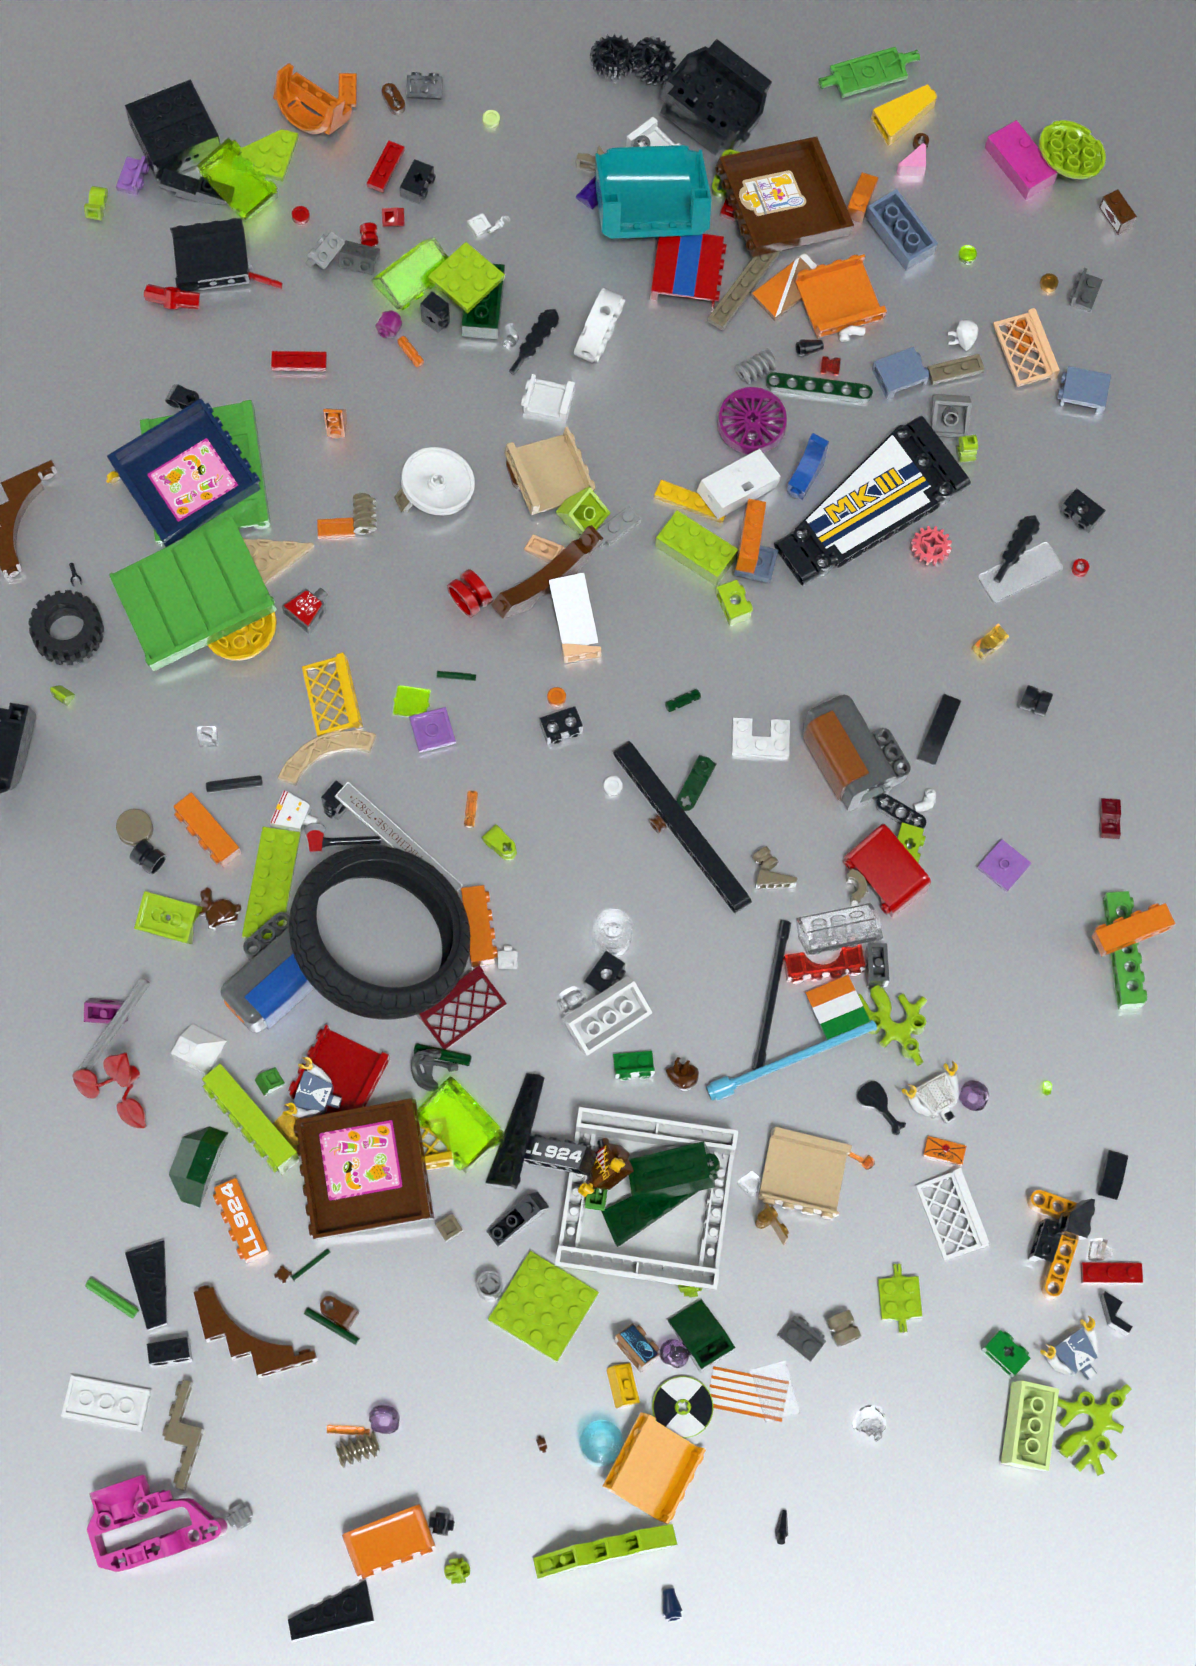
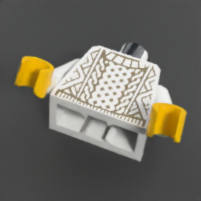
[902,1061,959,1123]

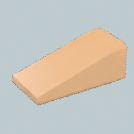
[524,534,565,563]
[562,644,601,663]

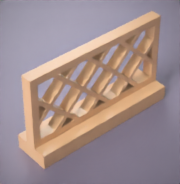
[993,308,1060,387]

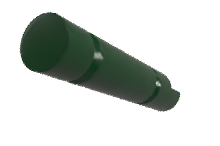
[437,671,476,681]

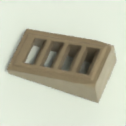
[756,870,797,889]

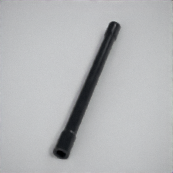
[752,920,791,1070]

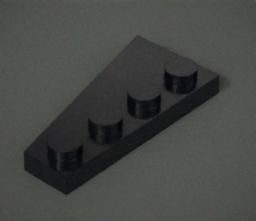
[125,1240,167,1331]

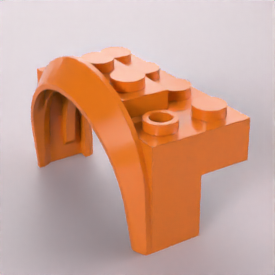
[273,63,352,135]

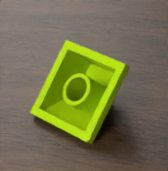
[556,487,611,535]

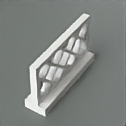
[916,1168,990,1261]

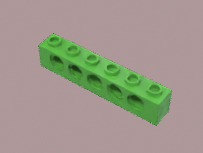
[1103,891,1147,1010]

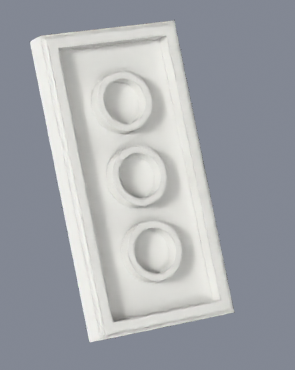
[61,1375,151,1431]

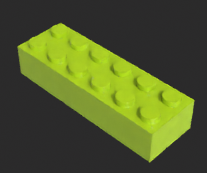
[202,1064,300,1176]

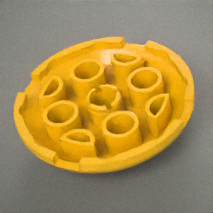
[208,612,277,661]

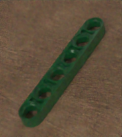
[766,372,873,403]

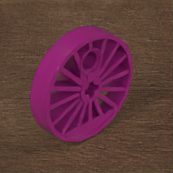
[717,387,787,454]

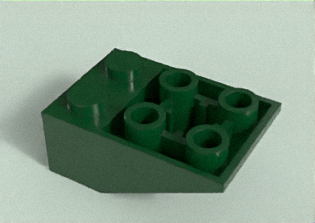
[667,1299,735,1372]

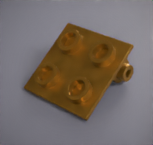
[755,1203,789,1245]

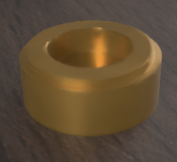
[1040,273,1059,292]

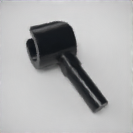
[69,563,83,587]

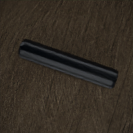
[206,775,263,793]

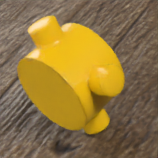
[106,471,120,484]

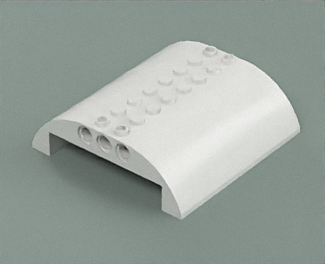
[555,1107,738,1290]

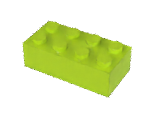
[655,510,738,586]

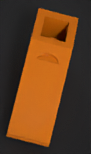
[323,408,347,439]

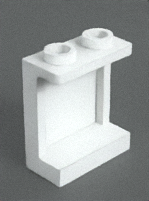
[626,117,681,147]
[521,374,575,422]

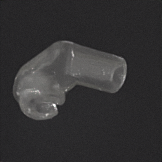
[503,323,519,349]

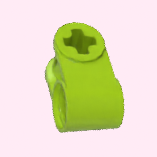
[481,824,517,861]

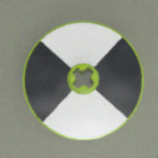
[652,1376,713,1439]

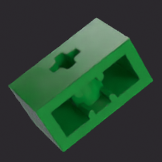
[982,1330,1031,1378]

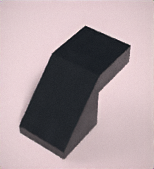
[1098,1150,1128,1200]
[1100,1291,1133,1336]

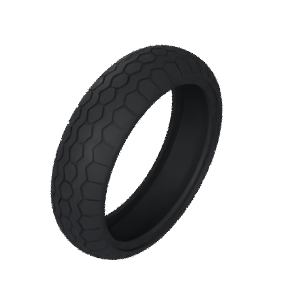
[289,845,471,1020]

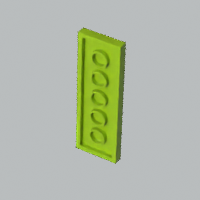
[242,827,301,940]

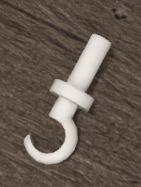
[488,215,511,234]

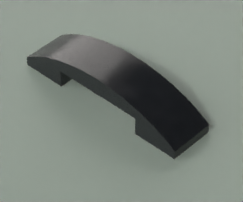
[917,694,961,767]

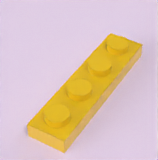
[654,480,726,524]

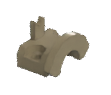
[846,869,869,906]

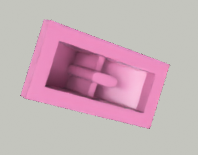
[897,143,926,176]

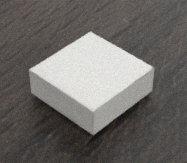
[467,213,492,238]

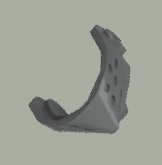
[411,1049,458,1091]

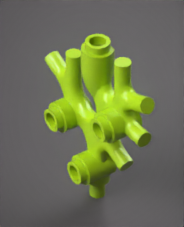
[858,985,927,1066]
[1057,1384,1132,1476]

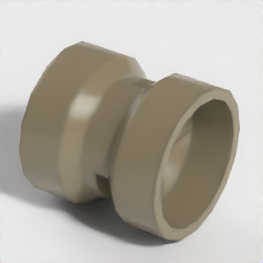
[752,846,779,871]

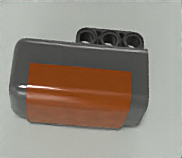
[803,694,911,811]

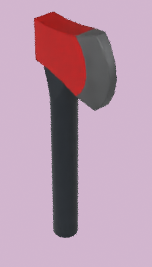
[304,823,381,852]

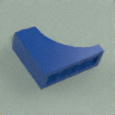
[787,433,829,500]

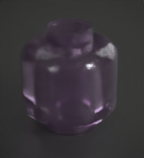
[660,1339,690,1369]

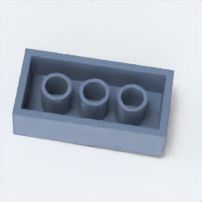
[865,189,938,271]

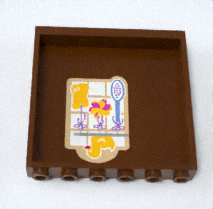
[715,136,854,257]

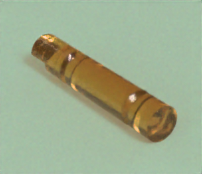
[327,1425,370,1436]

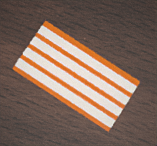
[709,1366,789,1422]

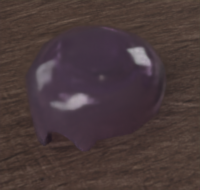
[959,1080,990,1112]
[369,1404,400,1434]

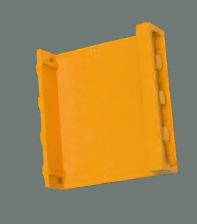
[602,1412,706,1524]

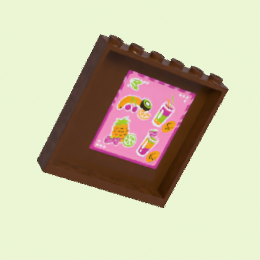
[294,1098,434,1240]

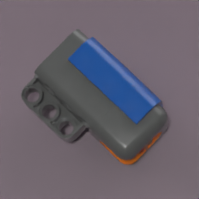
[220,912,315,1033]

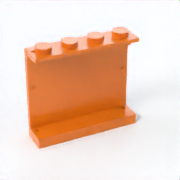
[795,254,887,339]

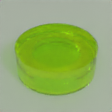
[958,245,977,264]

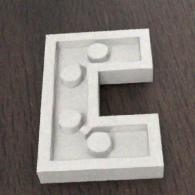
[732,718,790,758]

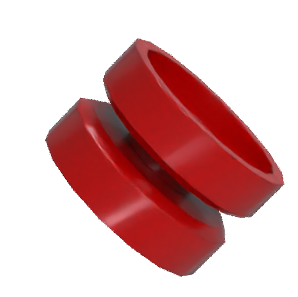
[447,569,493,618]

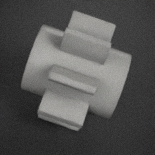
[227,1504,253,1530]

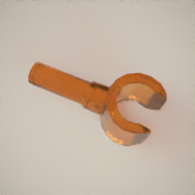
[847,1152,875,1170]

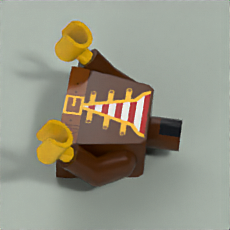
[578,1138,634,1197]

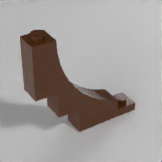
[0,460,57,579]
[491,525,604,619]
[194,1285,318,1378]

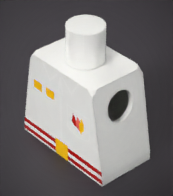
[270,790,319,834]

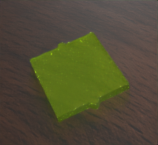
[393,685,431,718]

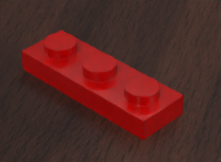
[367,140,405,193]
[271,351,327,371]
[1081,1262,1143,1284]

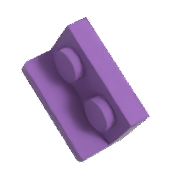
[116,156,149,195]

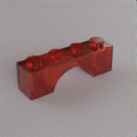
[783,944,865,984]

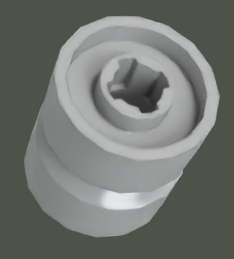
[476,1270,503,1301]

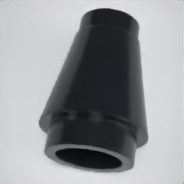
[796,339,824,357]

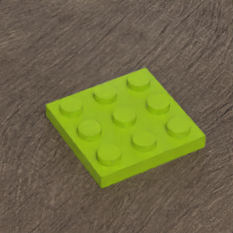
[428,242,505,313]

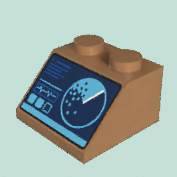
[614,1323,660,1373]

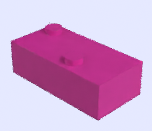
[985,120,1058,200]

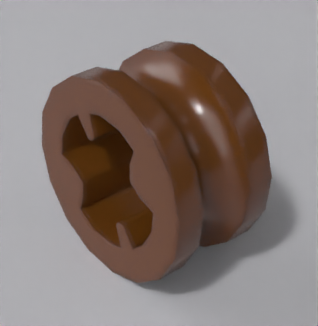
[913,133,929,149]
[649,814,667,834]

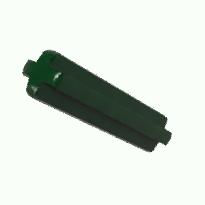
[414,1043,472,1066]

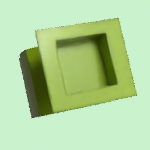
[84,186,108,221]
[955,434,978,463]

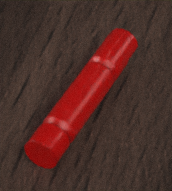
[249,271,283,289]

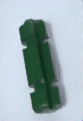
[665,689,701,712]

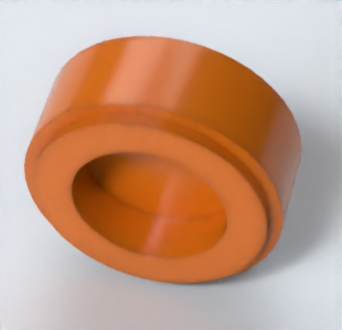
[547,687,566,707]

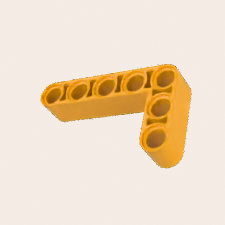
[1028,1190,1079,1300]

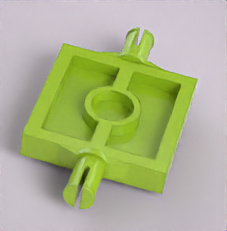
[878,1264,922,1333]

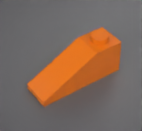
[847,172,879,223]

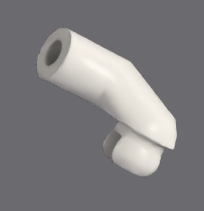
[839,325,865,342]
[913,789,937,812]

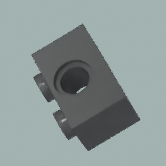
[865,943,890,987]

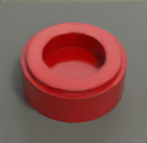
[292,206,310,225]

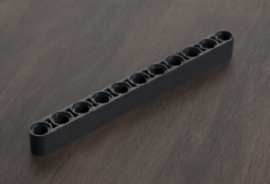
[613,741,752,914]

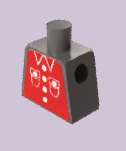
[282,588,328,635]

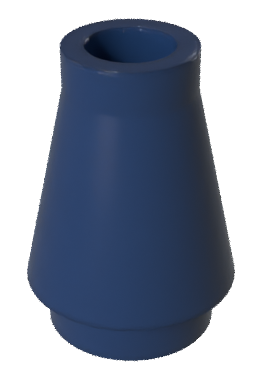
[662,1588,683,1622]

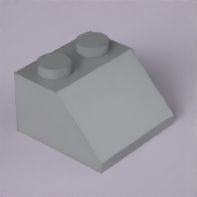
[931,394,972,437]

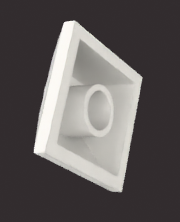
[171,1024,227,1075]

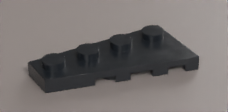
[288,1580,375,1642]

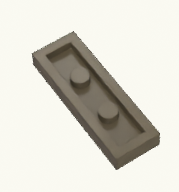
[927,354,985,385]

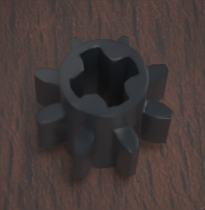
[429,1512,455,1536]

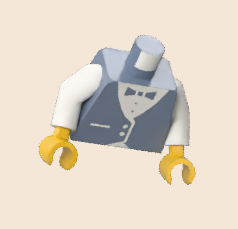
[283,1057,342,1119]
[1040,1316,1098,1380]

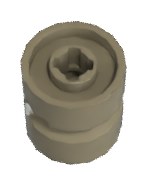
[826,1310,862,1347]

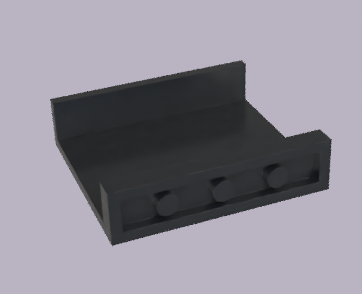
[170,218,250,291]

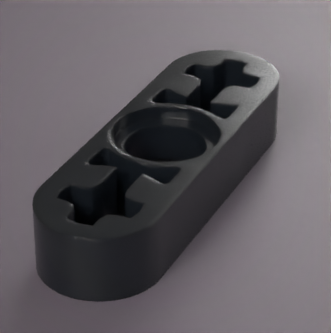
[875,794,926,829]

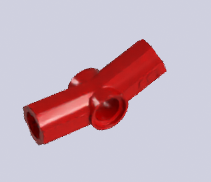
[144,284,200,309]

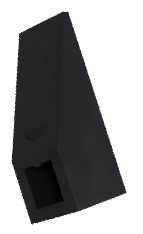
[486,1192,550,1247]

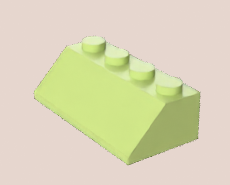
[1001,1380,1059,1471]

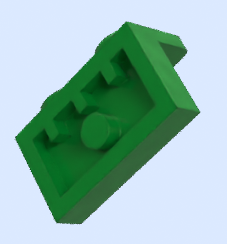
[613,1051,655,1081]

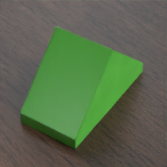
[585,1175,608,1211]

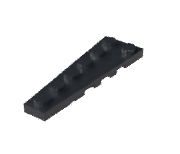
[486,1073,545,1190]

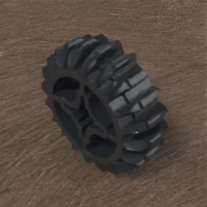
[590,33,635,81]
[630,36,677,85]

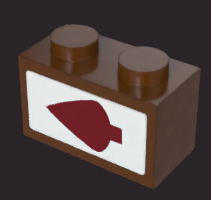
[1099,189,1137,235]

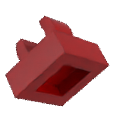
[720,199,737,222]

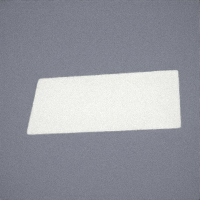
[549,573,598,645]

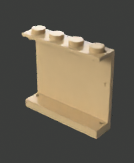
[504,427,596,515]
[758,1127,852,1219]

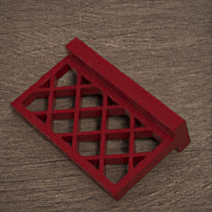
[417,965,507,1049]

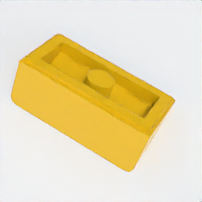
[607,1363,640,1408]

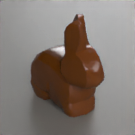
[199,887,242,929]

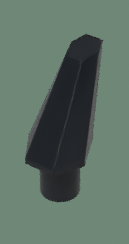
[775,1510,788,1545]

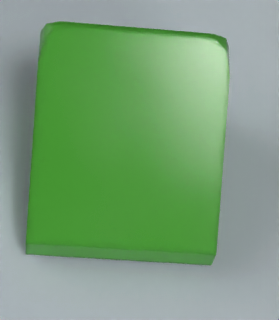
[255,1067,285,1096]

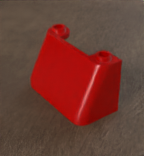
[843,824,931,918]

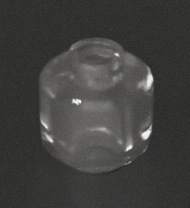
[556,987,587,1015]

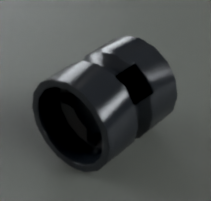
[1019,685,1053,717]
[129,839,167,875]

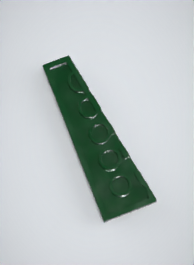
[601,1165,718,1247]

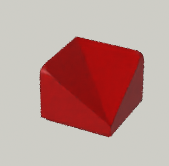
[382,207,405,227]

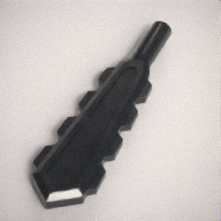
[509,309,559,375]
[994,515,1040,583]

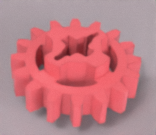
[911,526,952,566]

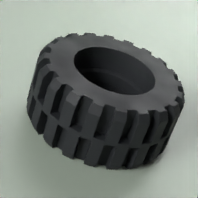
[28,590,104,666]

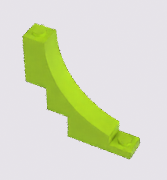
[533,1524,678,1579]

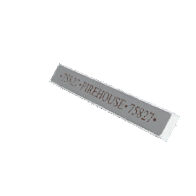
[334,782,463,892]

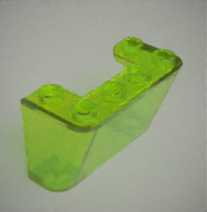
[196,137,278,222]

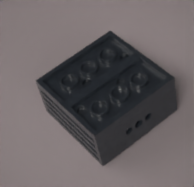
[125,79,222,181]

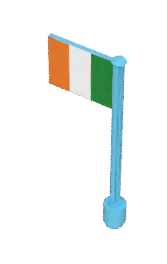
[706,975,877,1101]

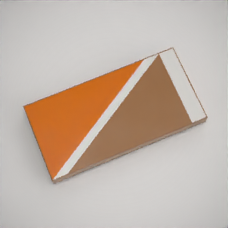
[751,253,818,321]

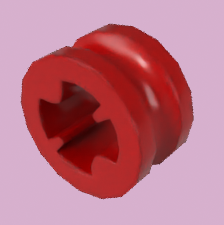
[1071,559,1090,577]

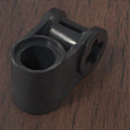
[165,384,200,410]

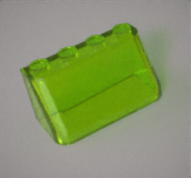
[371,237,448,310]

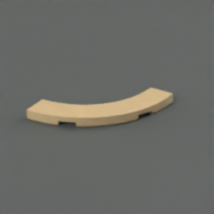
[278,730,376,786]

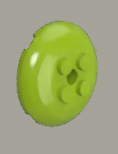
[1039,120,1106,180]

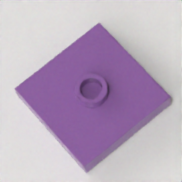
[409,707,456,753]
[977,839,1031,892]

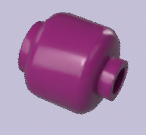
[375,310,402,338]

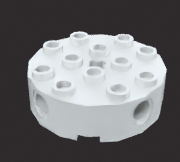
[573,287,626,363]

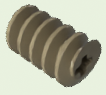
[353,493,377,535]
[335,1431,381,1468]

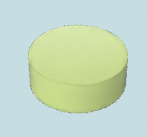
[482,110,500,128]

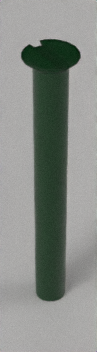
[290,1249,331,1282]

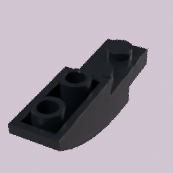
[159,168,235,205]

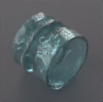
[580,1420,623,1467]

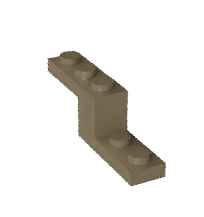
[162,1380,204,1491]

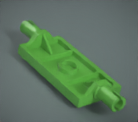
[818,47,920,98]

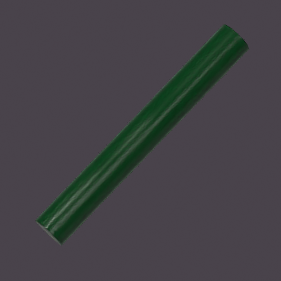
[304,1307,360,1345]

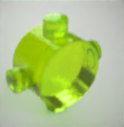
[1042,1081,1052,1096]

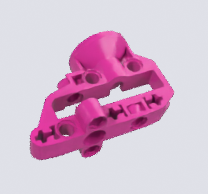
[87,1474,227,1572]

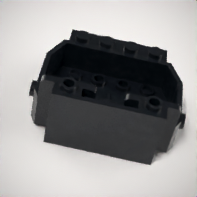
[660,39,772,156]

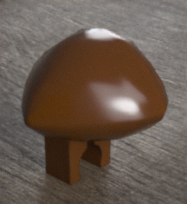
[666,1057,699,1091]

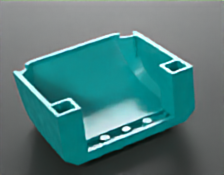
[595,145,712,239]

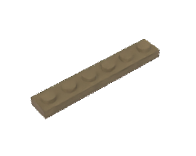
[707,251,781,330]

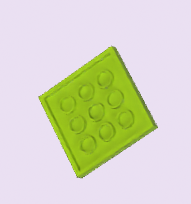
[488,1251,599,1363]

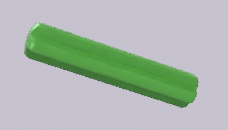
[85,1278,139,1318]

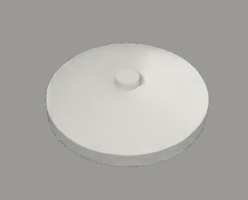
[401,447,475,515]

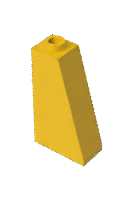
[871,84,937,146]

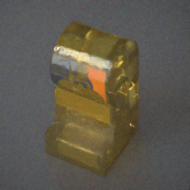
[971,624,1009,660]

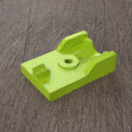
[134,891,202,944]

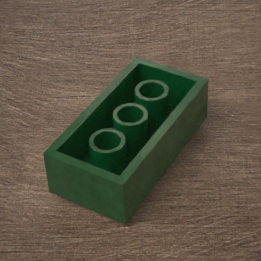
[462,264,505,339]

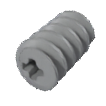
[735,348,776,384]

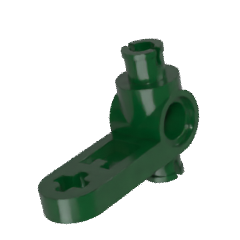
[677,755,717,811]

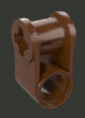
[320,1296,359,1331]

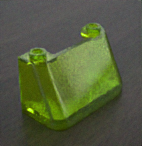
[417,1076,503,1173]

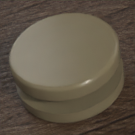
[116,809,153,847]

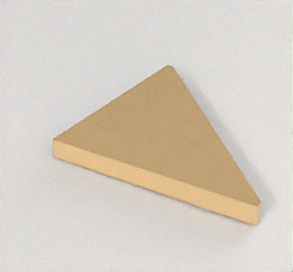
[243,538,315,585]

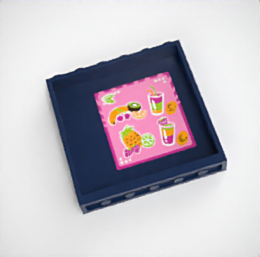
[107,398,261,547]

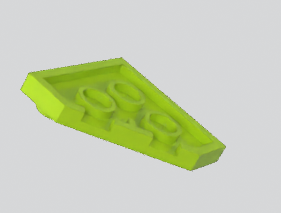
[232,129,299,182]

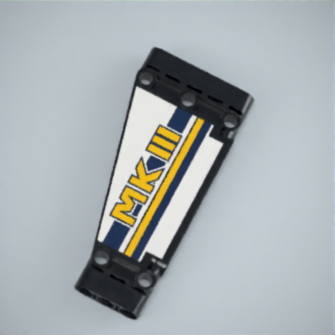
[774,416,971,586]

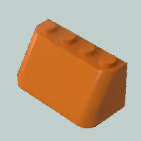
[342,1504,436,1579]

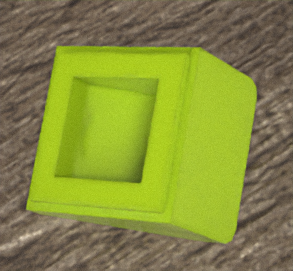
[50,685,75,706]

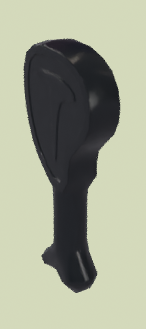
[857,1081,906,1135]

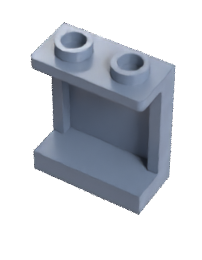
[872,347,929,400]
[1058,366,1111,415]

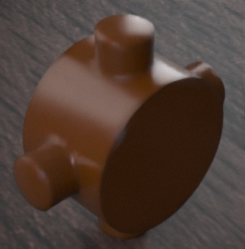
[274,1266,292,1284]
[536,1436,548,1453]

